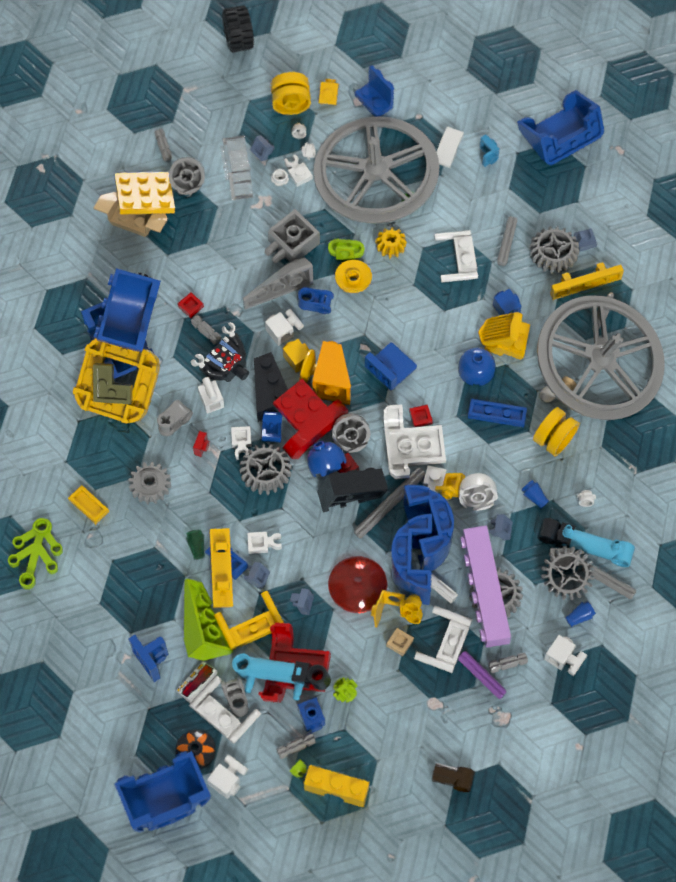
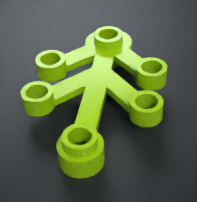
[8,518,63,590]

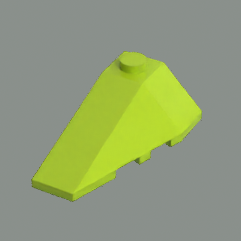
[184,578,233,661]

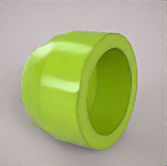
[289,759,307,777]

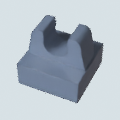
[250,135,275,162]
[573,228,597,252]
[489,514,513,540]
[244,562,270,589]
[290,588,314,615]

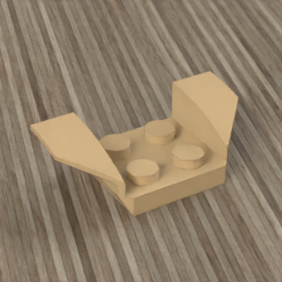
[93,192,168,237]

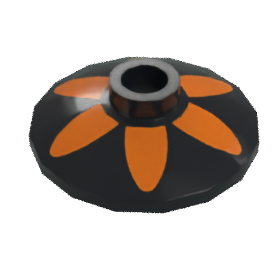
[175,730,216,769]

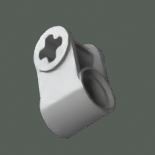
[157,400,193,436]
[220,675,249,717]

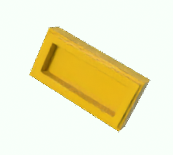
[68,485,109,525]

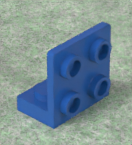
[355,65,394,117]
[365,342,417,391]

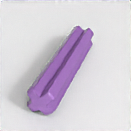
[458,651,507,699]

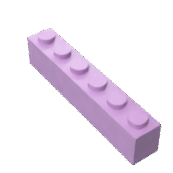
[460,526,511,648]

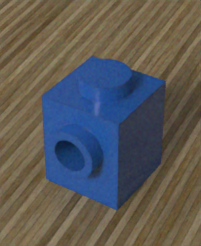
[493,289,521,315]
[297,697,325,732]

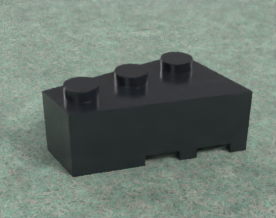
[254,352,288,422]
[317,468,388,513]

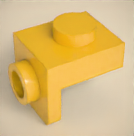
[319,79,340,105]
[435,473,465,499]

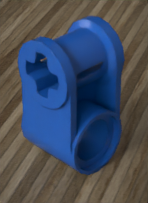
[298,287,334,314]

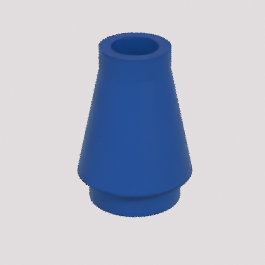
[521,480,549,509]
[565,601,596,627]

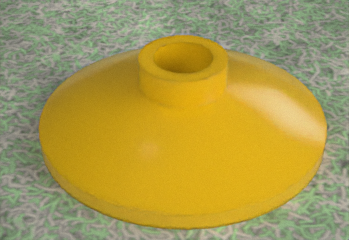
[335,260,372,293]
[299,349,317,383]

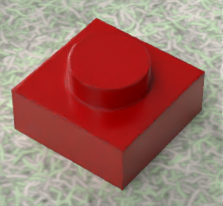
[177,292,204,318]
[409,404,433,427]
[193,431,210,457]
[337,453,359,473]

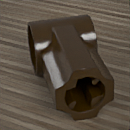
[432,763,475,793]

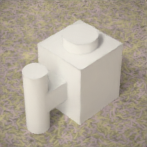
[265,309,304,346]
[198,377,224,414]
[544,635,587,676]
[207,755,248,799]

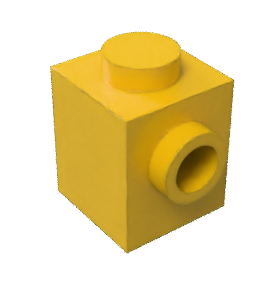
[283,339,309,373]

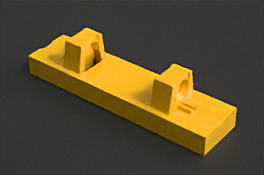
[550,262,624,300]
[209,528,233,608]

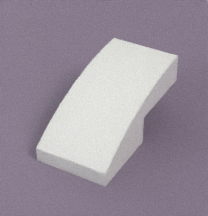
[437,127,464,168]

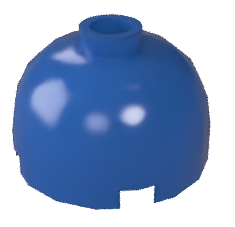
[458,347,496,386]
[307,441,347,477]

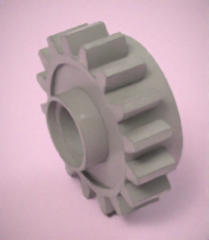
[128,462,171,505]

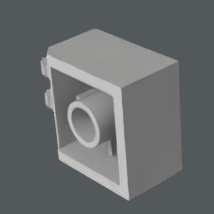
[264,209,320,263]

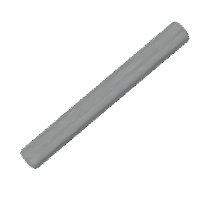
[354,468,426,538]

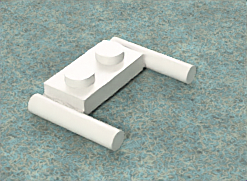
[434,230,478,283]
[414,606,472,673]
[189,675,261,744]

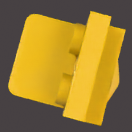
[478,312,530,360]

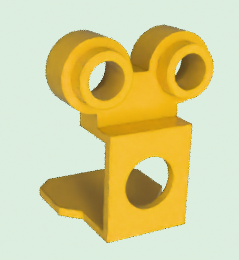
[371,590,423,627]

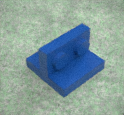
[128,635,169,682]

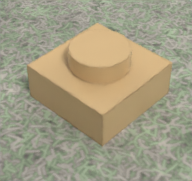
[386,628,414,656]

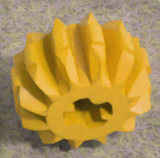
[375,227,407,258]

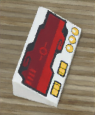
[176,661,218,703]

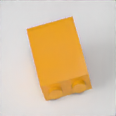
[312,341,351,405]

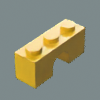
[304,765,369,808]

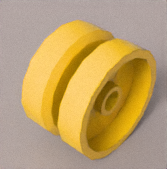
[270,72,311,115]
[533,407,580,457]

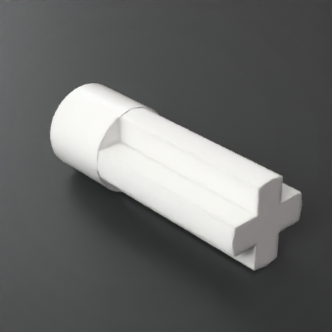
[431,573,458,603]

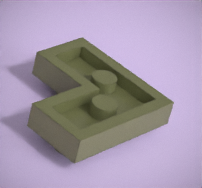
[93,363,133,404]

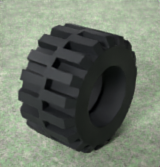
[222,5,254,53]

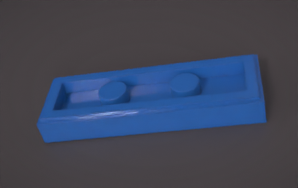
[468,399,527,428]

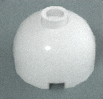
[458,473,498,511]

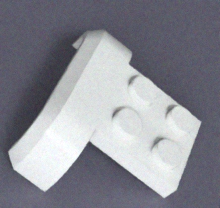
[383,405,446,479]

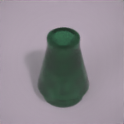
[185,530,205,560]

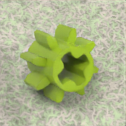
[332,677,358,703]

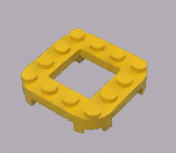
[73,338,160,423]

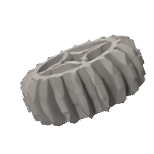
[530,226,579,274]
[240,443,292,495]
[541,546,595,600]
[469,567,523,618]

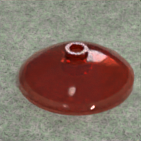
[328,556,387,613]

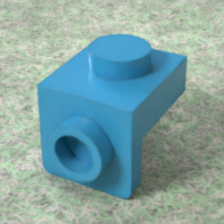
[480,134,500,167]

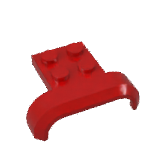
[273,379,349,459]
[258,623,331,703]

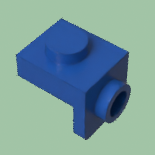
[261,412,282,443]

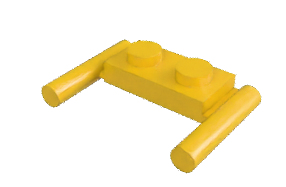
[214,591,284,650]

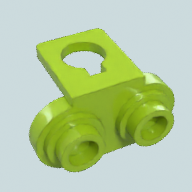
[328,239,365,261]

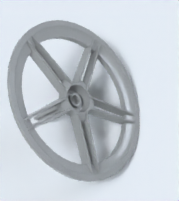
[314,117,439,223]
[537,296,665,420]

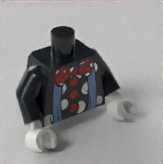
[191,322,249,382]

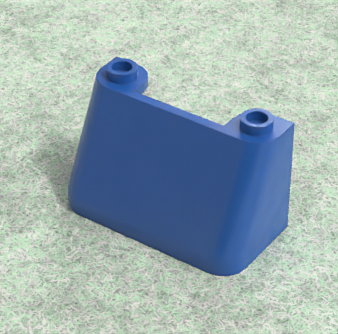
[517,90,604,165]

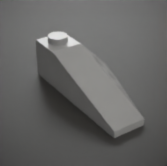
[243,257,313,310]

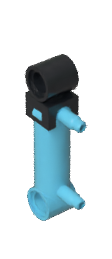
[537,518,635,567]
[232,653,331,701]

